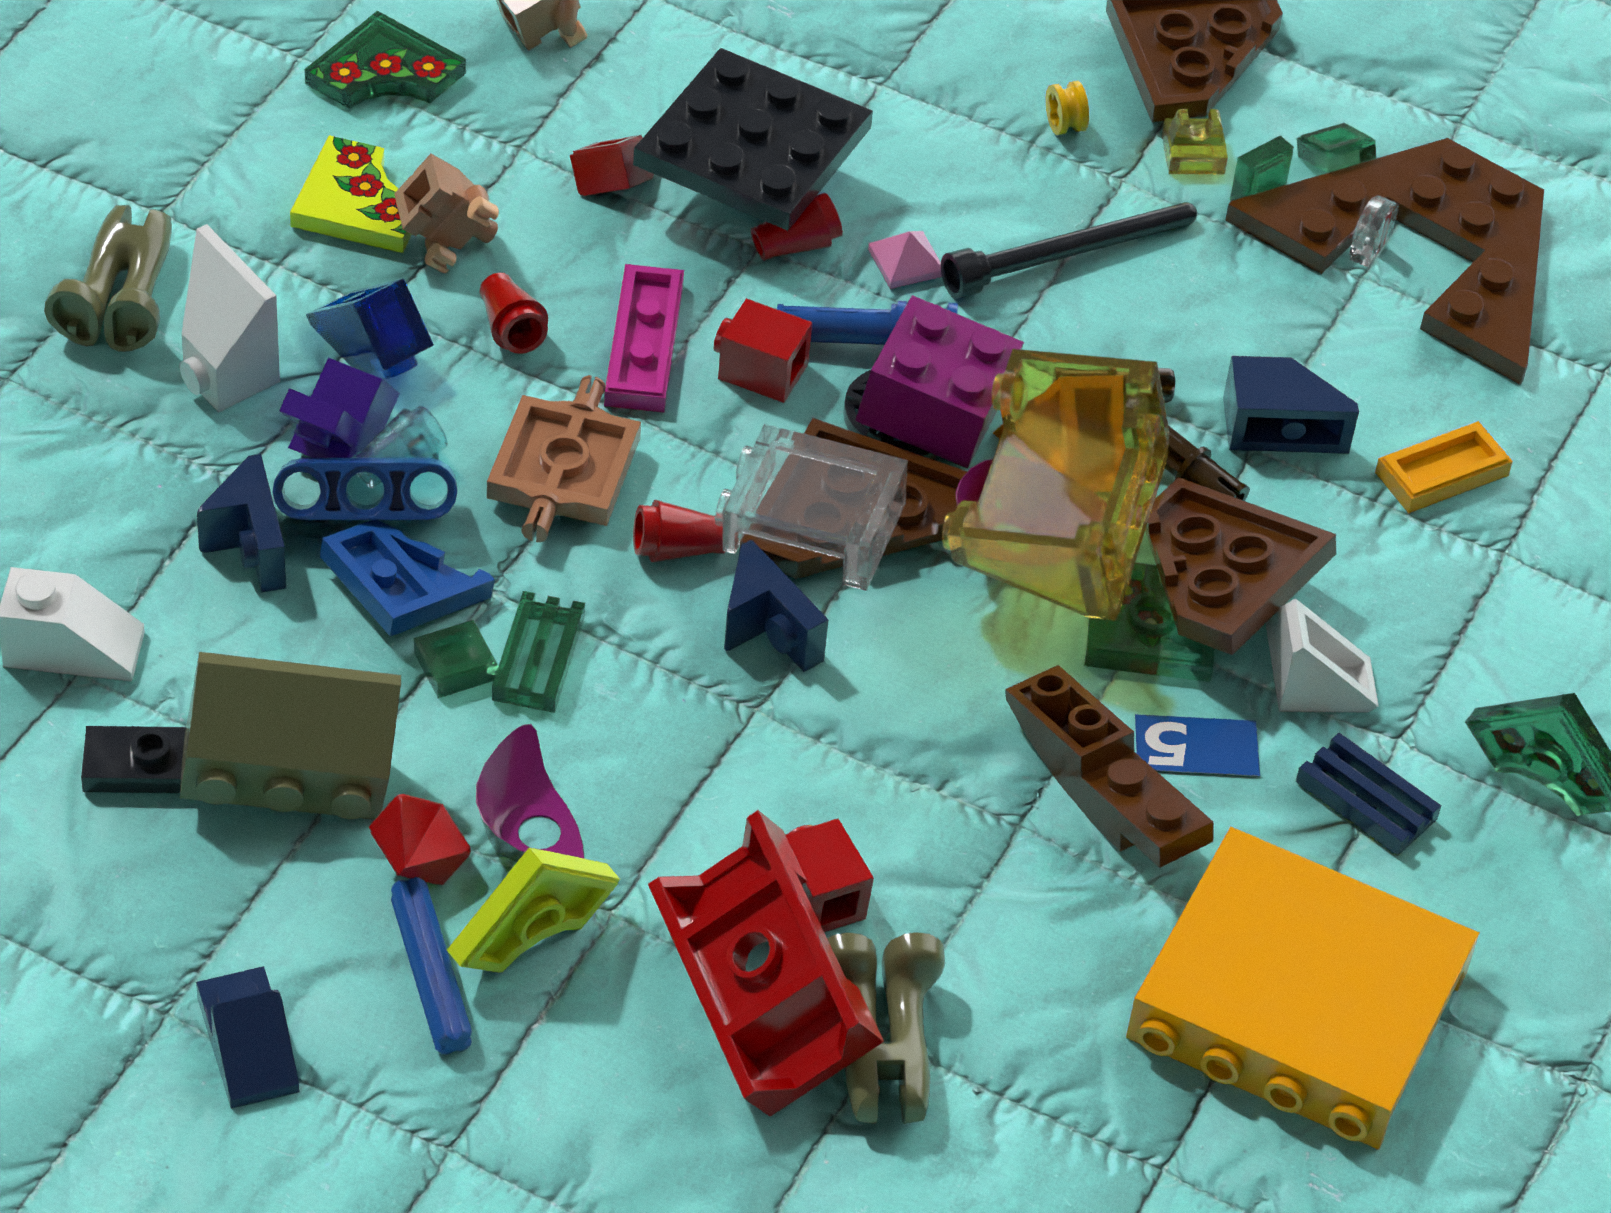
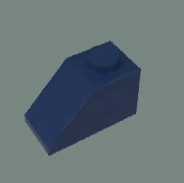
[1223,356,1359,454]

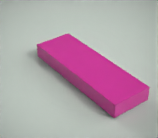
[604,264,684,413]

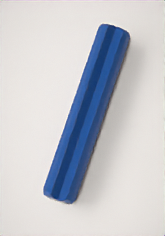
[391,876,472,1055]

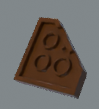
[1106,0,1283,122]
[739,418,967,579]
[1144,477,1337,655]

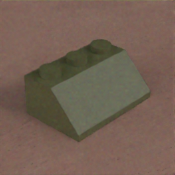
[179,652,401,820]

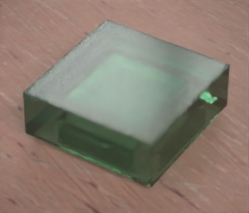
[1296,123,1376,173]
[1230,135,1294,201]
[414,620,498,698]

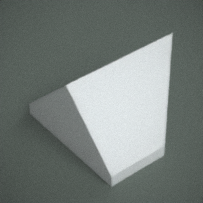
[1266,598,1379,712]

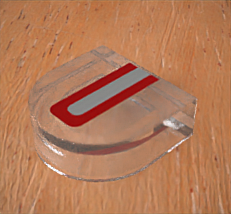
[1349,195,1399,267]

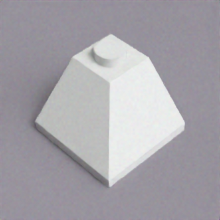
[179,224,280,412]

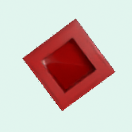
[570,135,654,196]
[369,794,471,885]

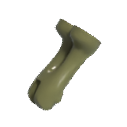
[44,205,172,352]
[827,932,945,1124]

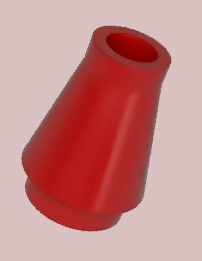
[751,193,843,261]
[479,272,548,354]
[633,500,729,562]

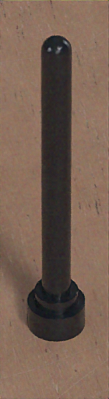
[941,202,1197,299]

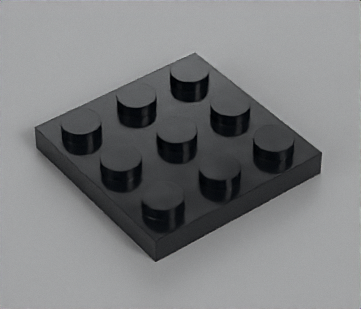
[633,48,873,231]

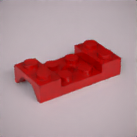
[648,810,884,1117]

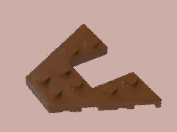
[1225,138,1544,384]

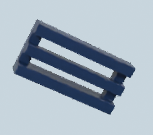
[1296,733,1442,855]

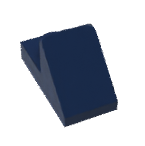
[197,454,286,593]
[724,539,829,672]
[196,966,300,1109]

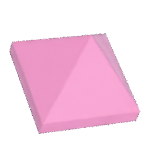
[868,231,942,289]

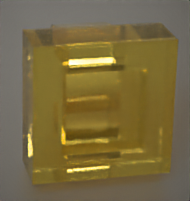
[1162,109,1228,174]

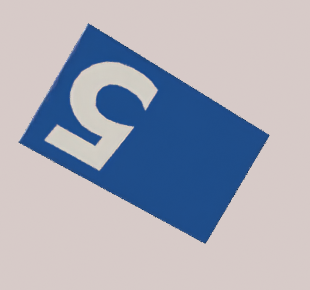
[1135,714,1260,776]

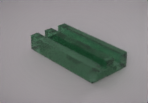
[492,591,585,713]

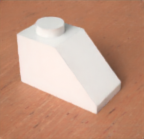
[0,567,145,681]

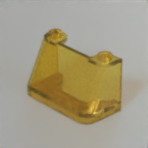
[942,349,1169,621]

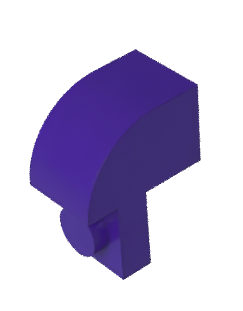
[279,357,400,458]

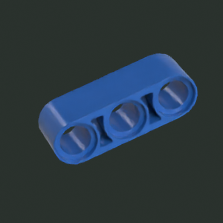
[272,458,458,520]

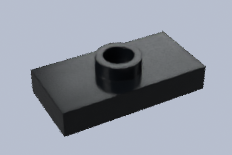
[81,726,186,793]

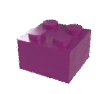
[855,295,1024,469]

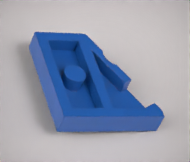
[320,520,495,637]

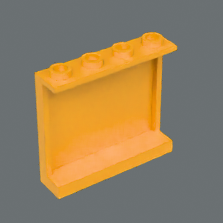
[1126,826,1480,1150]

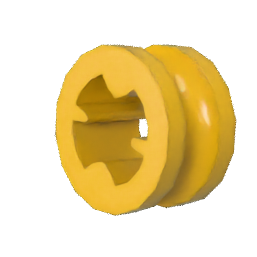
[1045,81,1089,135]

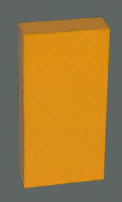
[1375,421,1513,513]

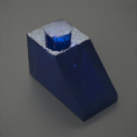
[306,279,434,379]

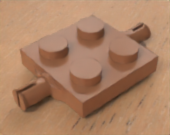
[487,375,641,542]

